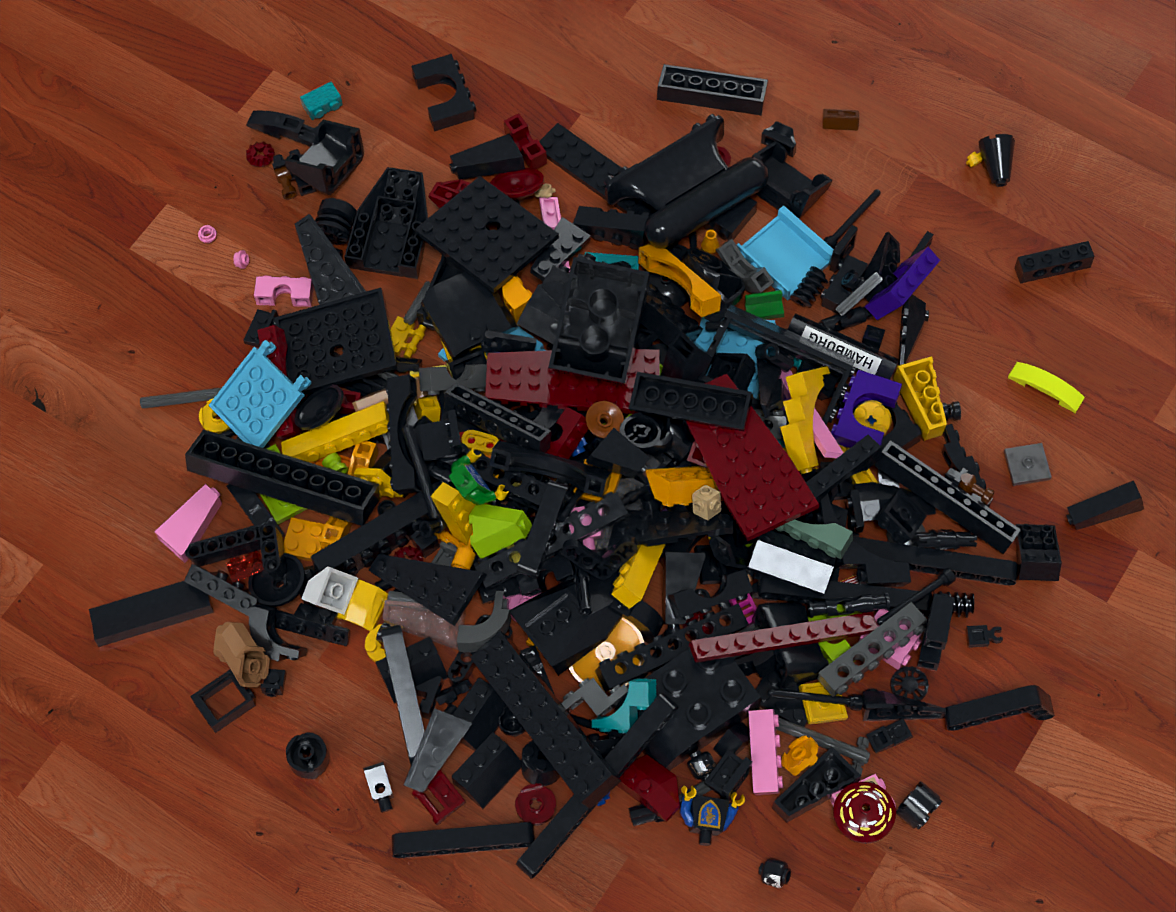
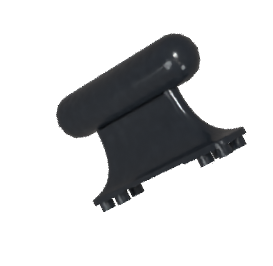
[604,114,769,248]

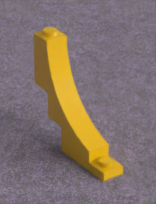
[780,366,830,474]

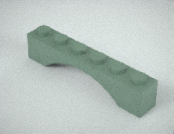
[775,519,853,559]

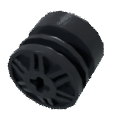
[315,198,357,245]

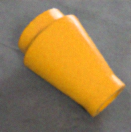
[701,230,720,254]

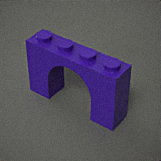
[865,247,940,320]
[831,370,902,448]

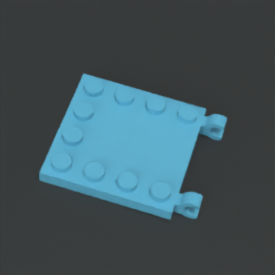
[208,340,311,448]

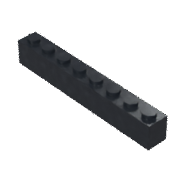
[874,440,1021,554]

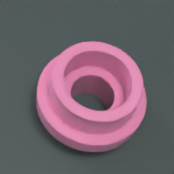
[198,225,217,243]
[234,250,249,269]

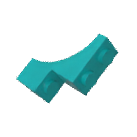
[592,678,656,733]

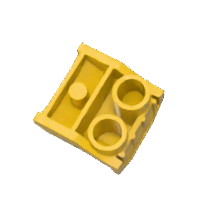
[337,580,388,632]

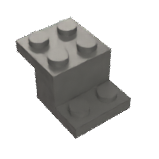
[561,678,628,717]

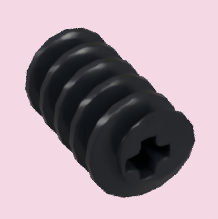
[790,266,828,308]
[932,591,974,618]

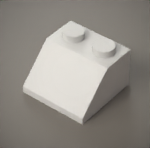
[302,566,358,615]

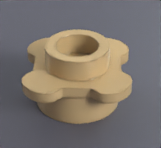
[535,184,556,198]

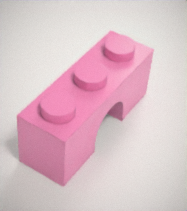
[254,275,314,307]

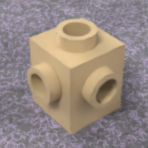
[692,485,721,520]

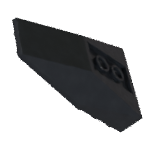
[344,167,428,279]
[510,566,622,676]

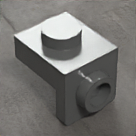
[431,541,457,566]

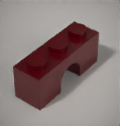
[504,113,547,169]
[545,407,588,459]

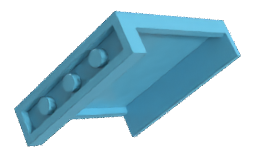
[736,205,834,300]

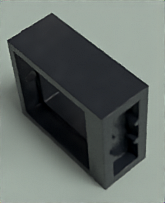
[190,669,256,733]

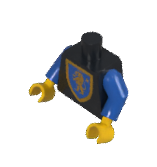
[680,786,745,846]

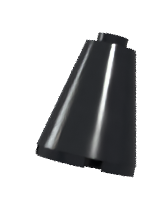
[978,134,1015,187]

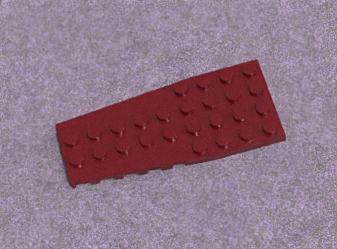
[485,349,660,413]
[686,374,819,542]

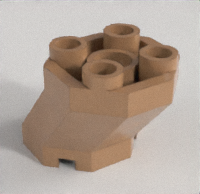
[213,622,270,687]

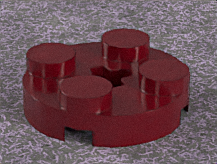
[515,784,557,826]

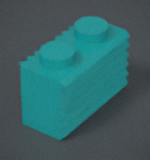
[300,81,343,120]

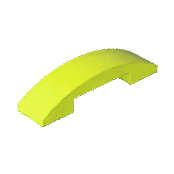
[1008,362,1085,413]

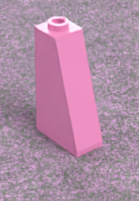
[155,484,222,563]

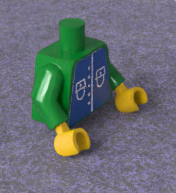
[449,447,509,505]

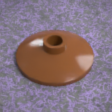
[586,401,624,439]

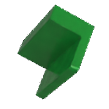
[744,290,785,320]

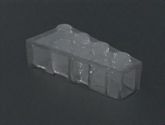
[383,600,466,650]

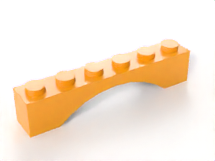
[638,244,721,317]
[319,441,378,549]

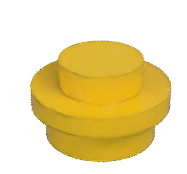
[966,152,983,168]

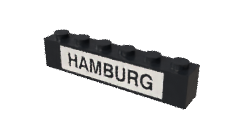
[787,313,899,380]

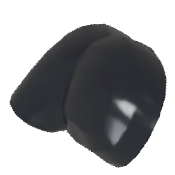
[684,248,745,321]
[619,412,695,464]

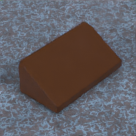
[823,109,859,131]

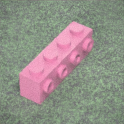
[748,709,783,795]

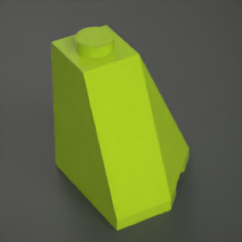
[469,504,532,559]

